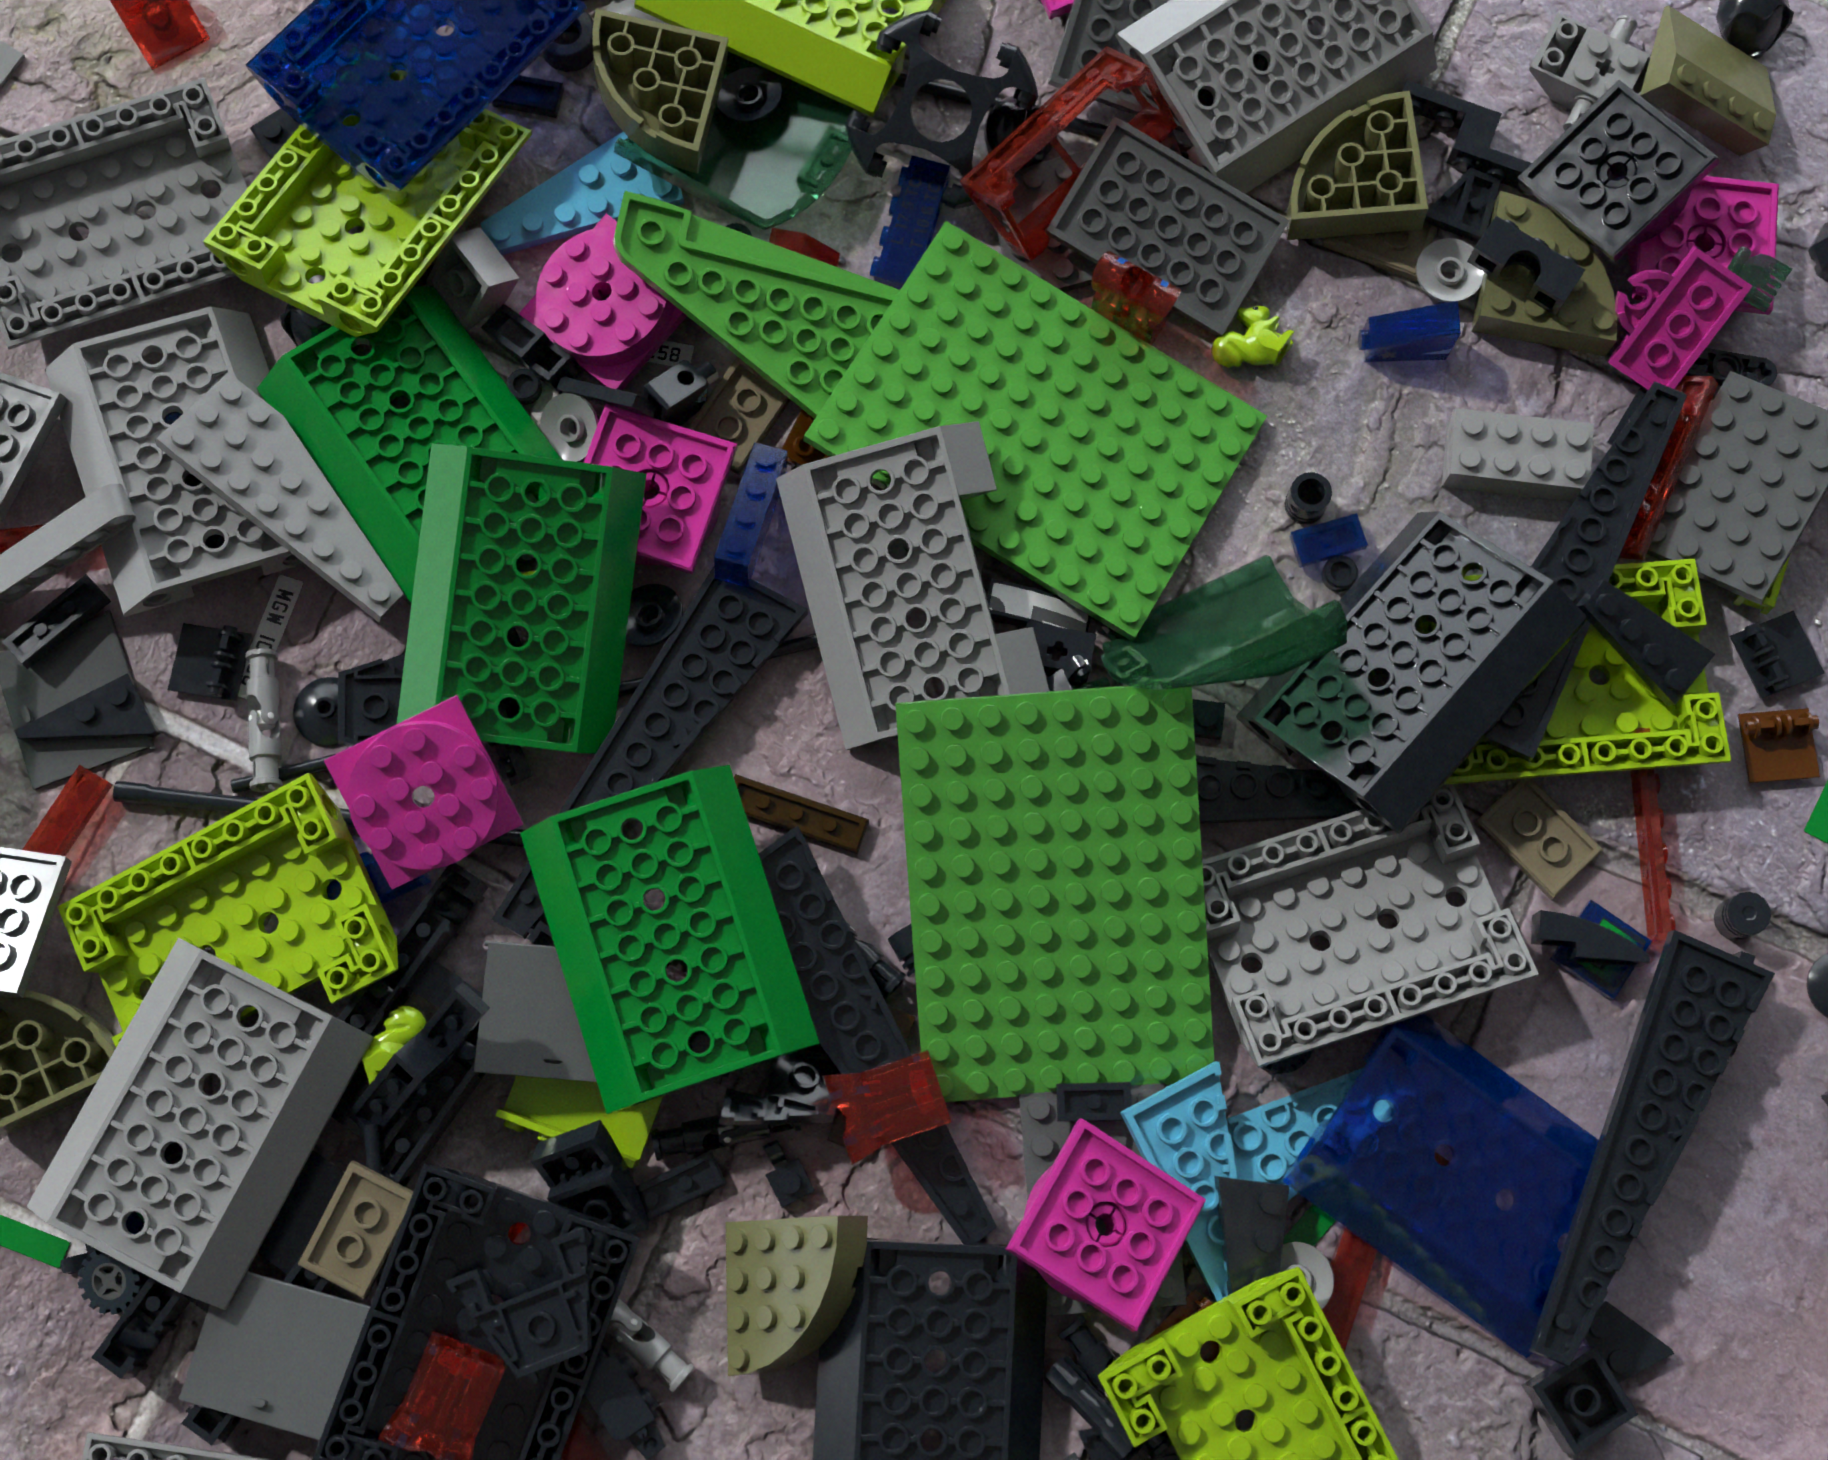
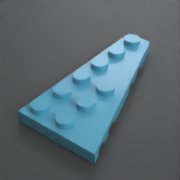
[480,132,685,255]
[1226,1050,1435,1201]
[1120,1061,1237,1303]

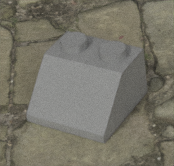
[426,228,519,331]

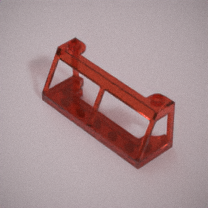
[960,46,1177,261]

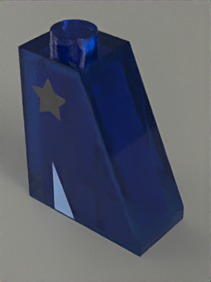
[1358,301,1461,362]

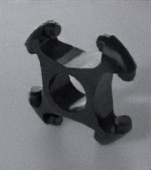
[845,10,1039,210]

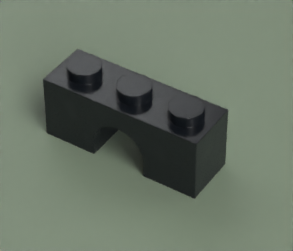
[1467,215,1585,316]

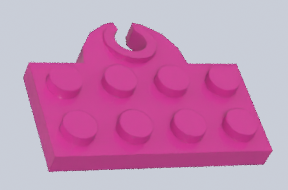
[1607,246,1753,390]

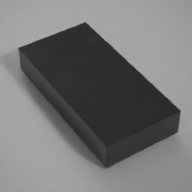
[491,71,565,118]

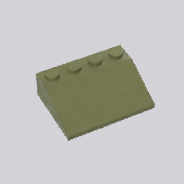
[1640,5,1776,156]

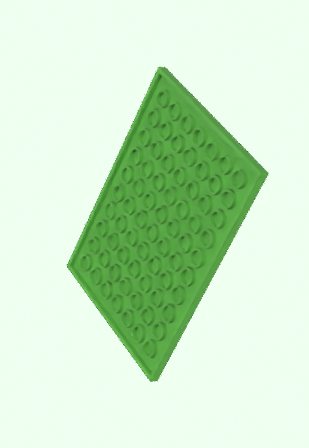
[803,221,1267,641]
[895,681,1214,1103]

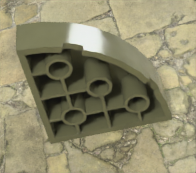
[592,8,728,174]
[1286,90,1428,240]
[1471,191,1618,356]
[0,990,116,1137]
[726,1216,868,1376]

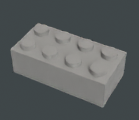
[1442,408,1594,502]

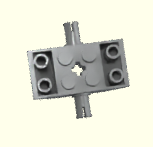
[1529,13,1661,131]

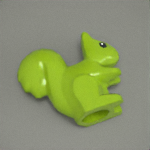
[1211,306,1294,368]
[362,1006,427,1088]

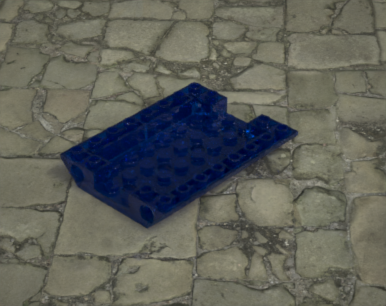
[245,0,587,192]
[1281,1014,1599,1359]

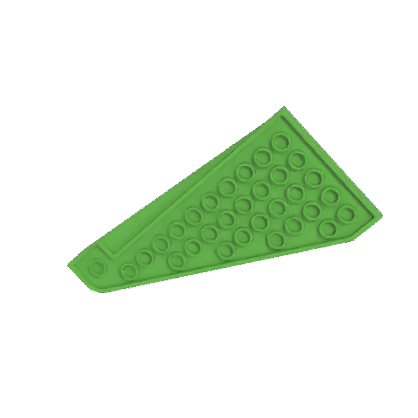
[613,191,900,419]

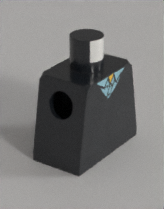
[643,360,719,426]

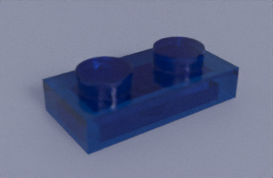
[1289,513,1368,568]

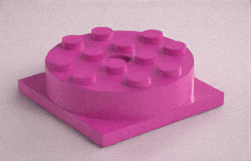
[1628,176,1779,315]
[518,213,687,390]
[584,403,738,575]
[324,695,523,890]
[1005,1118,1206,1332]

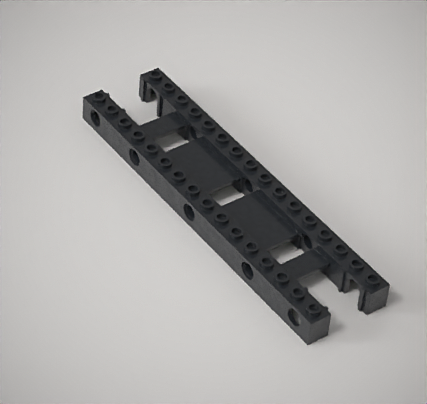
[91,863,555,1446]

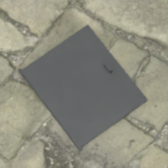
[0,610,156,790]
[474,941,597,1082]
[179,1272,370,1440]

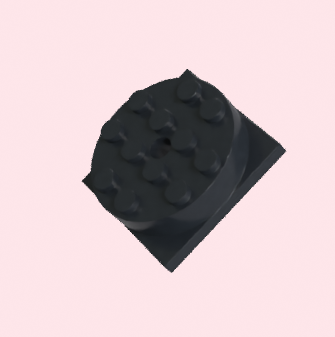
[1517,80,1720,262]

